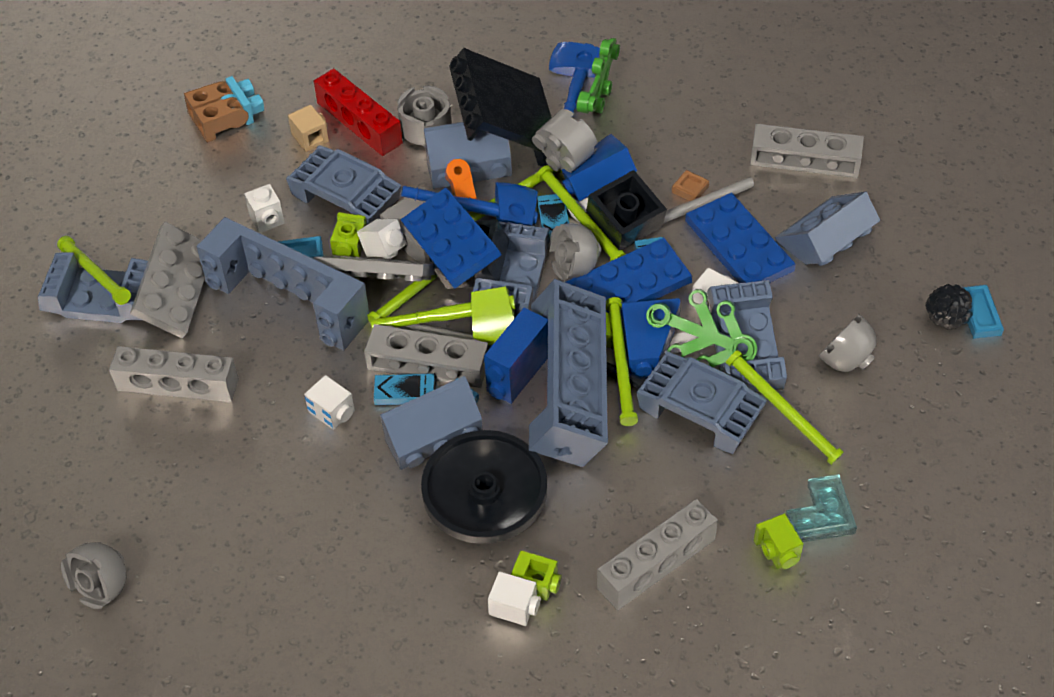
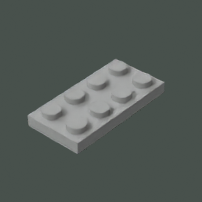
[130,222,205,338]
[314,255,437,281]

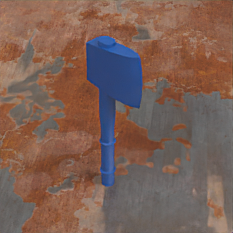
[549,42,600,113]
[401,182,538,226]

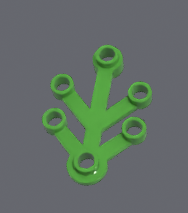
[577,38,620,114]
[646,289,757,367]

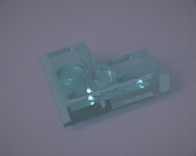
[786,474,857,542]

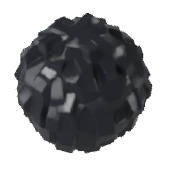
[925,284,973,330]

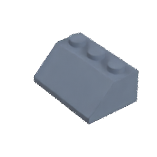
[424,122,512,189]
[775,191,881,266]
[380,376,483,470]

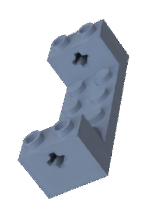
[196,217,369,351]
[529,279,608,467]

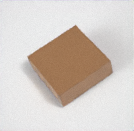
[672,170,709,201]

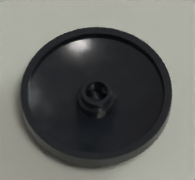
[421,430,547,544]

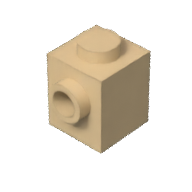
[288,105,329,152]

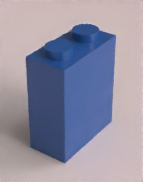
[484,307,548,404]

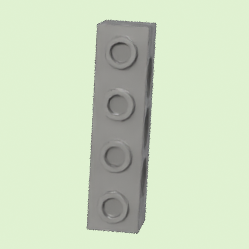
[750,124,864,178]
[364,324,488,388]
[109,346,239,402]
[597,499,718,611]

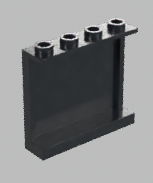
[449,47,552,167]

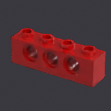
[313,68,403,157]

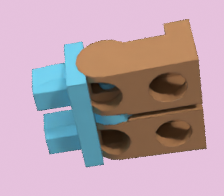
[184,76,264,143]

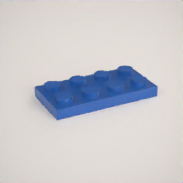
[400,187,501,289]
[685,192,796,283]
[565,237,692,313]

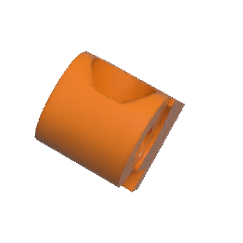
[445,159,477,199]

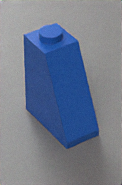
[562,134,637,201]
[621,298,680,377]

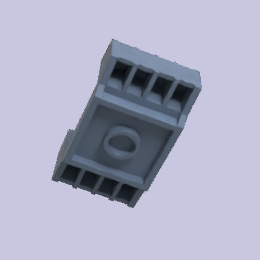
[286,145,401,225]
[473,222,550,318]
[38,252,148,323]
[707,280,787,392]
[637,351,768,454]

